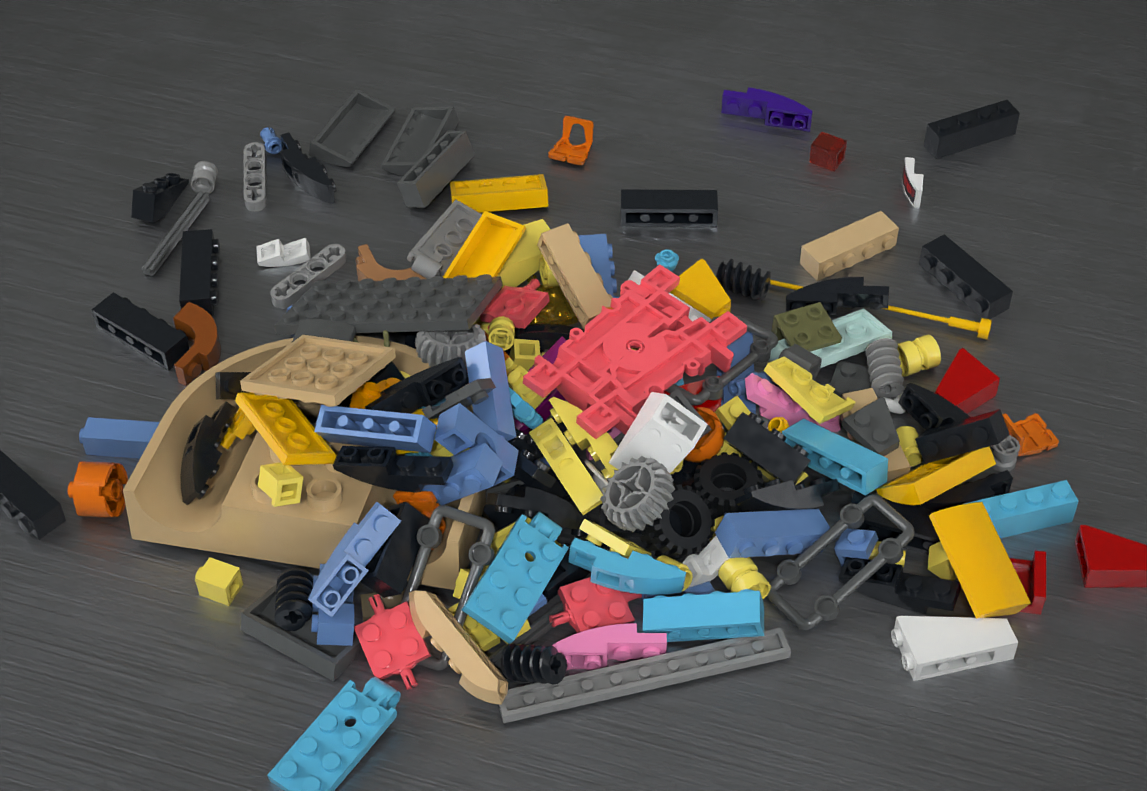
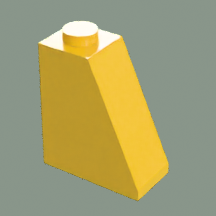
[670,258,731,319]

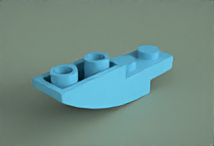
[569,538,687,595]

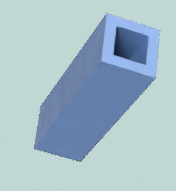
[465,341,516,441]
[79,417,160,459]

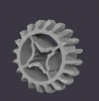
[415,324,486,368]
[600,456,675,532]

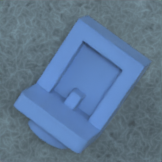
[834,528,878,567]

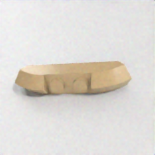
[409,591,508,705]

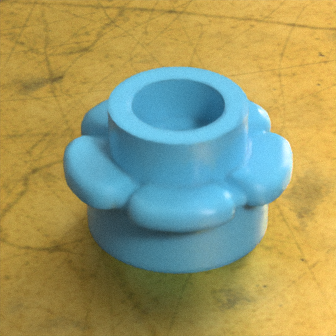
[655,249,679,271]

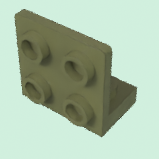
[771,302,842,352]

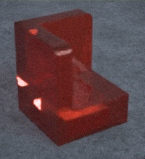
[809,132,847,172]

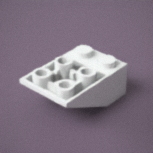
[608,392,708,473]

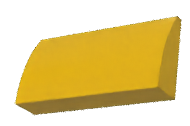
[450,174,549,213]
[443,211,527,278]
[876,446,996,505]
[929,502,1031,619]

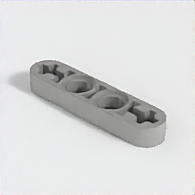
[244,142,267,212]
[270,244,347,309]

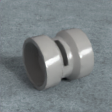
[191,161,218,194]
[991,435,1020,472]

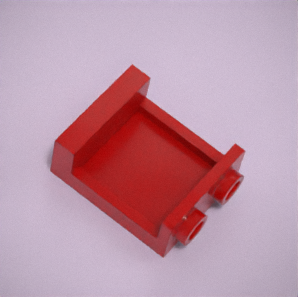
[1010,550,1046,615]

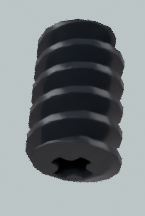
[716,259,771,301]
[274,568,313,631]
[501,643,567,685]

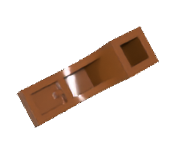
[173,302,221,386]

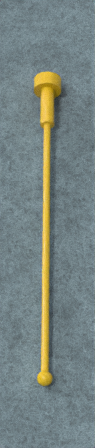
[770,280,992,340]

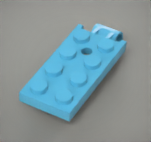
[462,511,569,644]
[267,677,401,791]

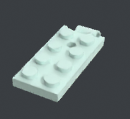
[768,308,892,368]

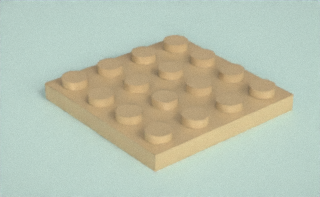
[240,335,396,407]

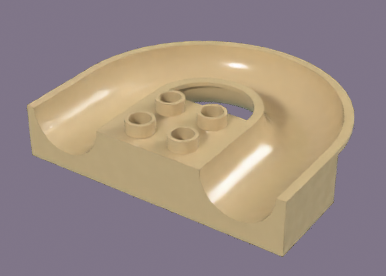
[123,335,486,590]

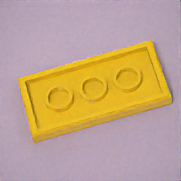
[235,393,337,465]

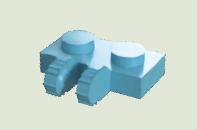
[509,387,543,429]

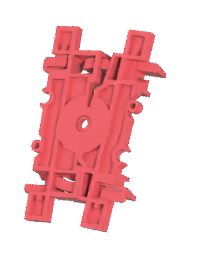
[523,264,747,439]

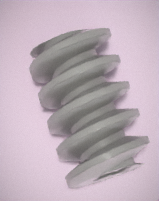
[865,338,905,398]

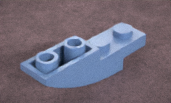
[308,502,401,618]

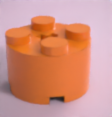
[68,461,128,518]

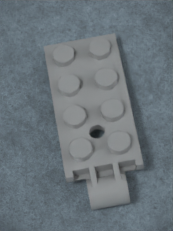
[407,199,482,279]

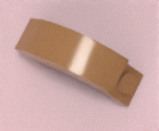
[356,244,426,281]

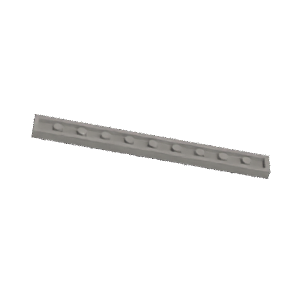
[498,627,791,724]

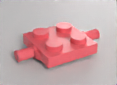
[480,278,550,331]
[549,577,642,633]
[354,594,432,690]

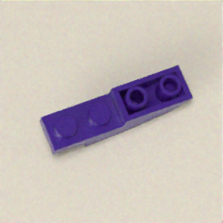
[721,87,813,132]

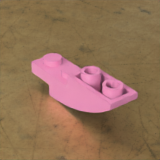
[745,373,841,432]
[552,623,667,671]

